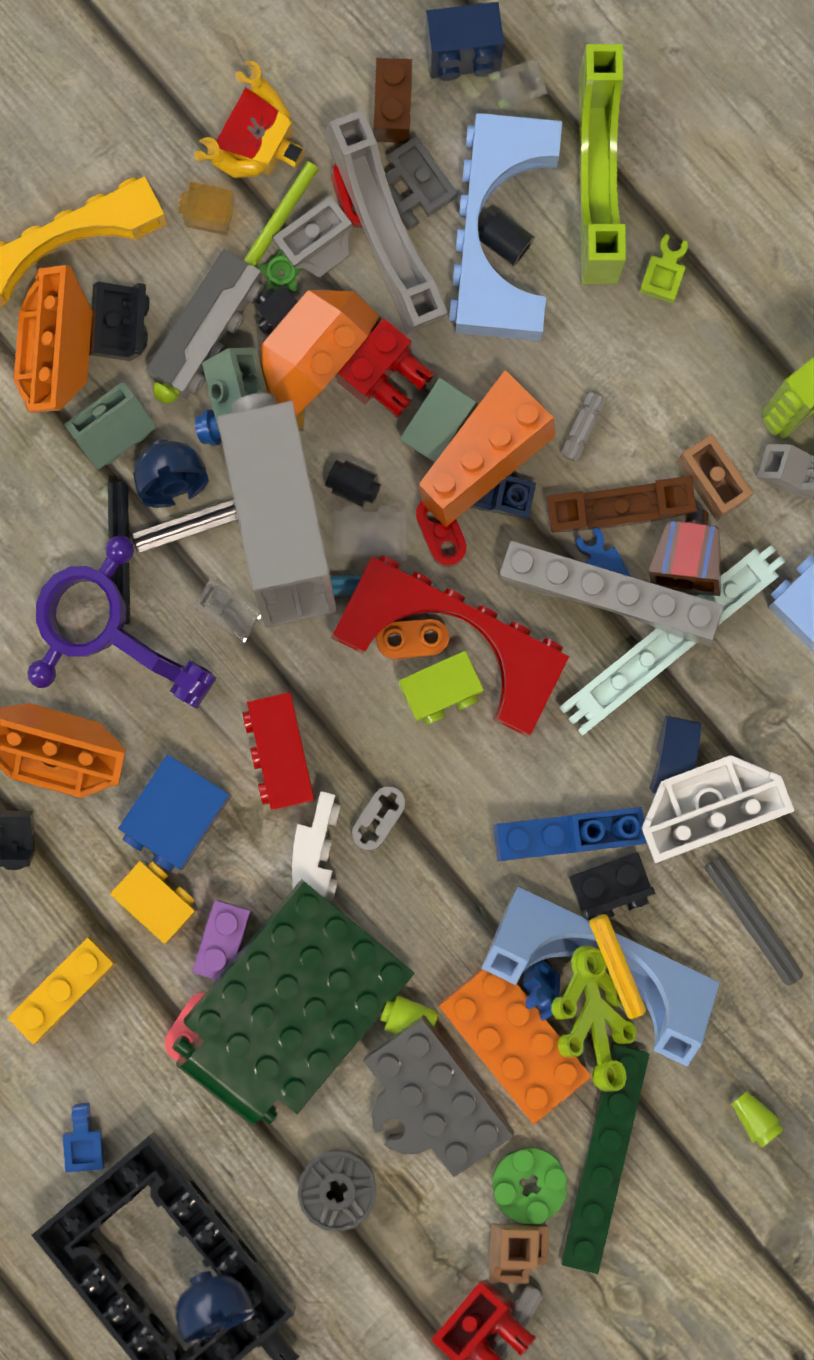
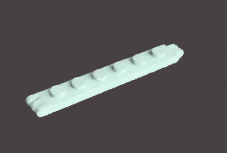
[559,545,785,736]

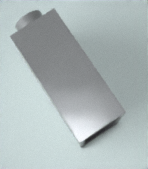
[217,393,337,628]

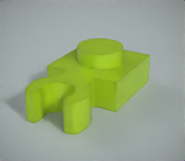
[639,234,688,304]

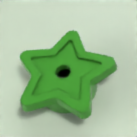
[258,249,303,293]

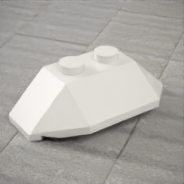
[641,755,795,863]

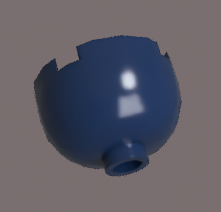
[133,439,209,508]
[175,1271,255,1343]

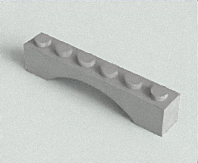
[324,109,448,334]
[499,541,723,647]

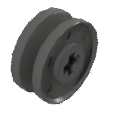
[297,1149,377,1232]

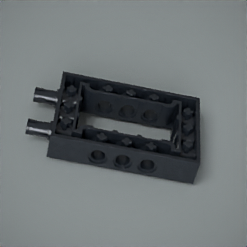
[31,1132,300,1360]

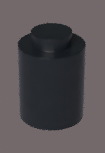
[478,211,535,266]

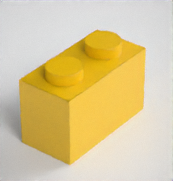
[110,861,198,944]

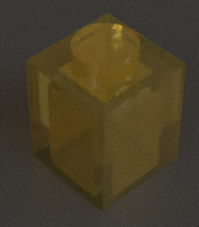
[178,182,235,236]

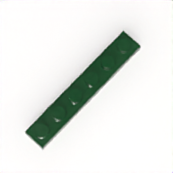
[561,1044,650,1274]

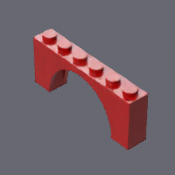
[331,555,569,737]

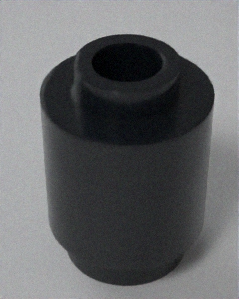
[325,460,382,507]

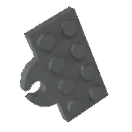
[363,1015,514,1177]

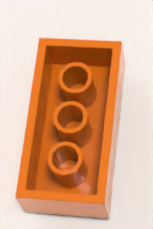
[438,969,592,1125]

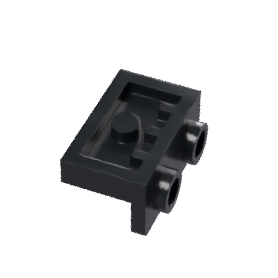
[568,852,656,919]

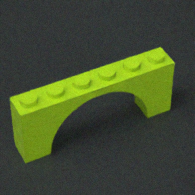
[579,44,626,285]

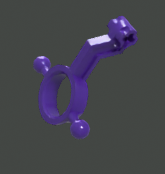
[27,536,217,709]

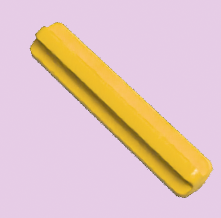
[589,914,646,1019]

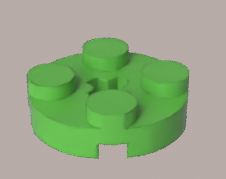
[492,1147,567,1224]

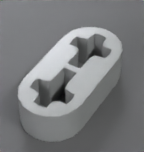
[352,787,405,851]

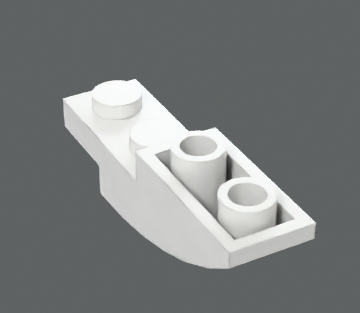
[292,792,341,902]

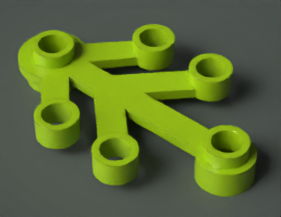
[551,945,637,1092]

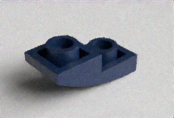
[471,476,536,519]
[649,715,702,794]

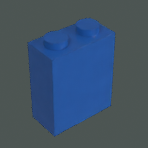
[118,754,232,872]

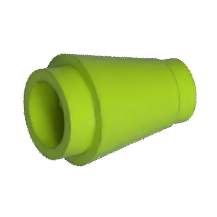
[730,1091,784,1149]

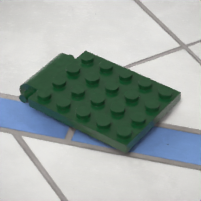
[172,879,415,1125]

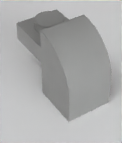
[756,444,814,499]

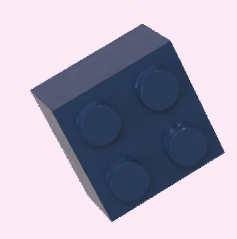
[425,2,504,81]

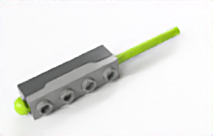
[146,161,319,404]

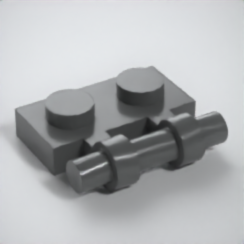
[385,136,458,231]

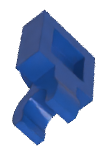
[62,1103,105,1173]

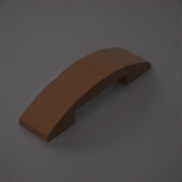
[547,475,697,533]

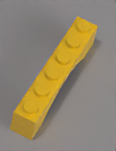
[0,176,168,307]

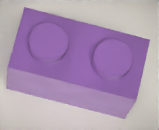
[192,900,253,980]

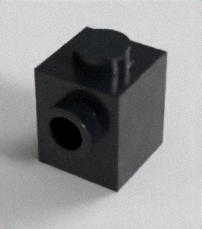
[256,285,298,337]

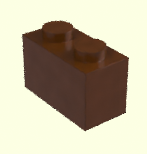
[374,58,412,143]

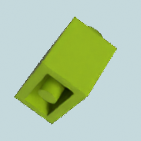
[398,650,484,726]

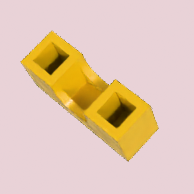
[7,937,119,1045]

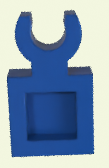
[575,528,631,577]
[523,960,560,1021]

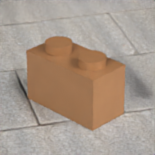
[677,434,753,521]

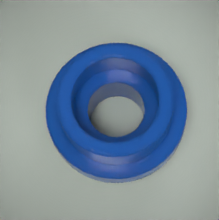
[195,409,222,446]

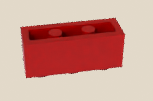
[242,692,315,812]

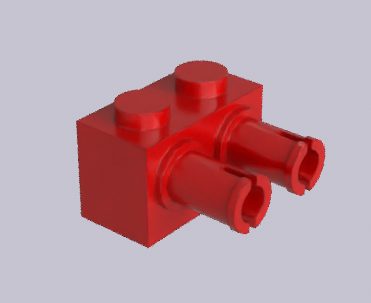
[337,318,435,418]
[431,1279,537,1360]

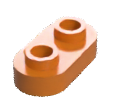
[376,619,449,660]

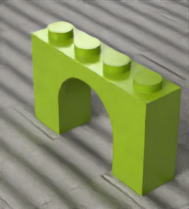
[761,357,814,440]

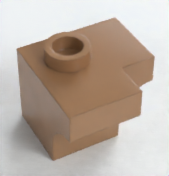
[489,1223,549,1284]

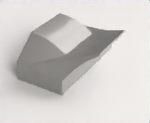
[273,196,352,277]

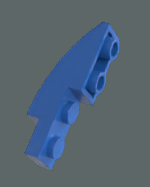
[493,807,647,862]

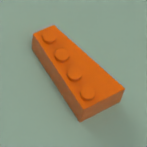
[419,370,555,527]

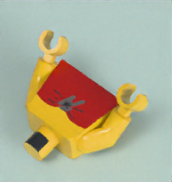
[194,61,305,178]

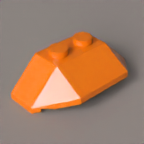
[14,265,92,413]
[261,290,380,416]
[0,703,126,798]

